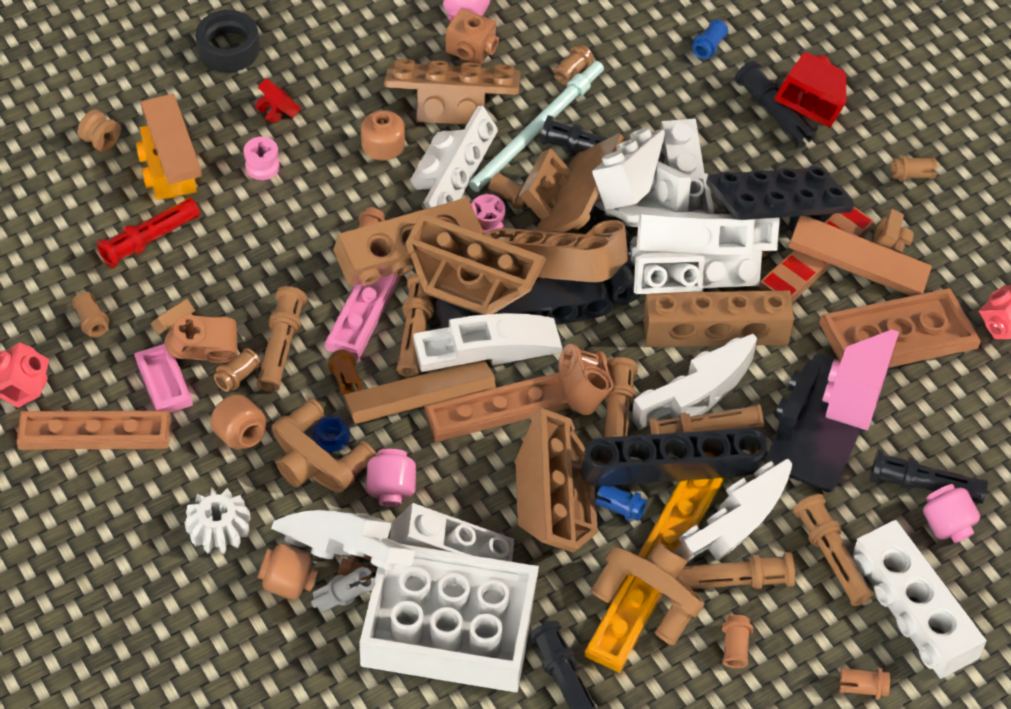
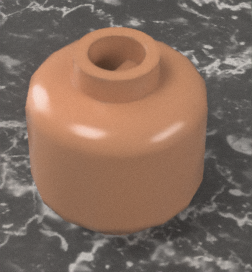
[361,110,405,161]
[211,395,266,450]
[257,543,318,600]

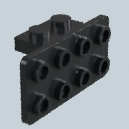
[706,166,854,220]
[765,354,862,492]

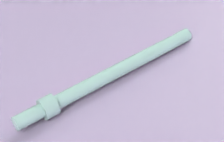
[469,61,604,192]

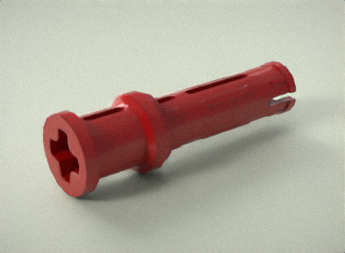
[96,197,200,269]

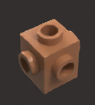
[446,8,499,65]

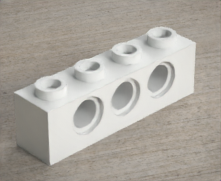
[852,520,987,679]

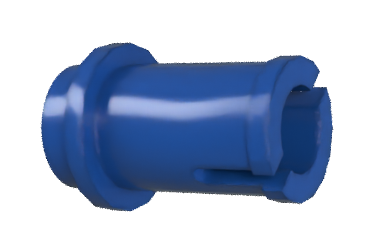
[692,19,729,59]
[595,486,647,522]

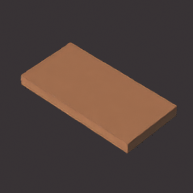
[819,288,981,368]

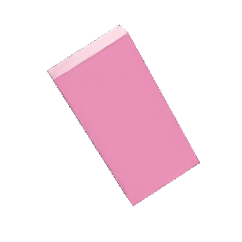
[134,344,193,413]

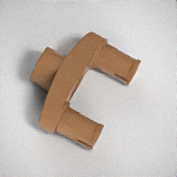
[271,398,376,493]
[590,542,705,646]

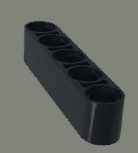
[435,278,613,329]
[580,428,767,486]

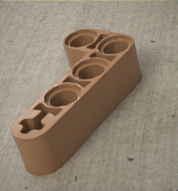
[483,220,629,282]

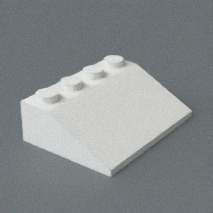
[359,544,539,693]

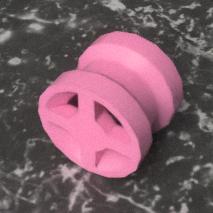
[244,137,280,180]
[471,194,505,233]

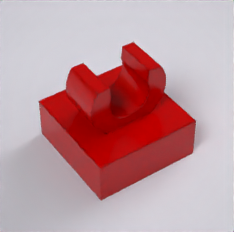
[255,78,302,124]

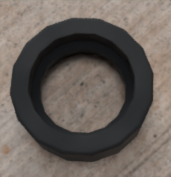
[195,10,260,72]

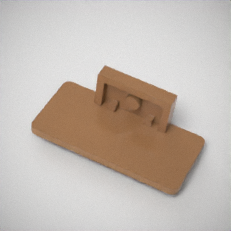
[384,59,521,125]
[519,133,625,233]

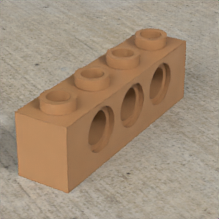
[333,197,484,287]
[643,291,794,347]

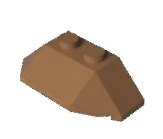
[405,212,546,315]
[515,408,598,553]

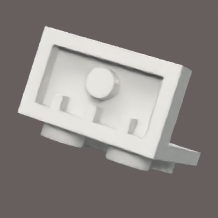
[594,161,691,227]

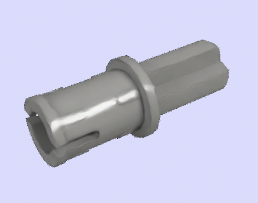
[311,567,375,612]

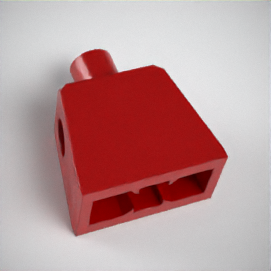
[774,52,846,128]

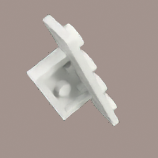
[410,105,498,209]

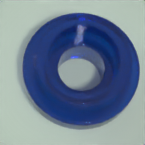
[313,416,350,452]

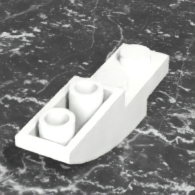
[661,119,714,214]
[637,212,780,255]
[634,251,762,294]
[413,314,563,372]
[632,334,757,430]
[674,459,792,562]
[271,510,416,570]

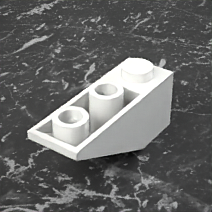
[592,128,665,210]
[390,503,514,562]

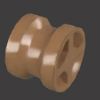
[77,109,121,152]

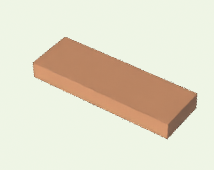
[140,93,202,185]

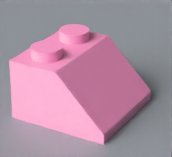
[822,330,899,431]

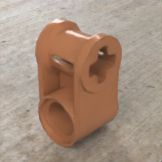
[164,314,238,363]
[559,344,613,415]

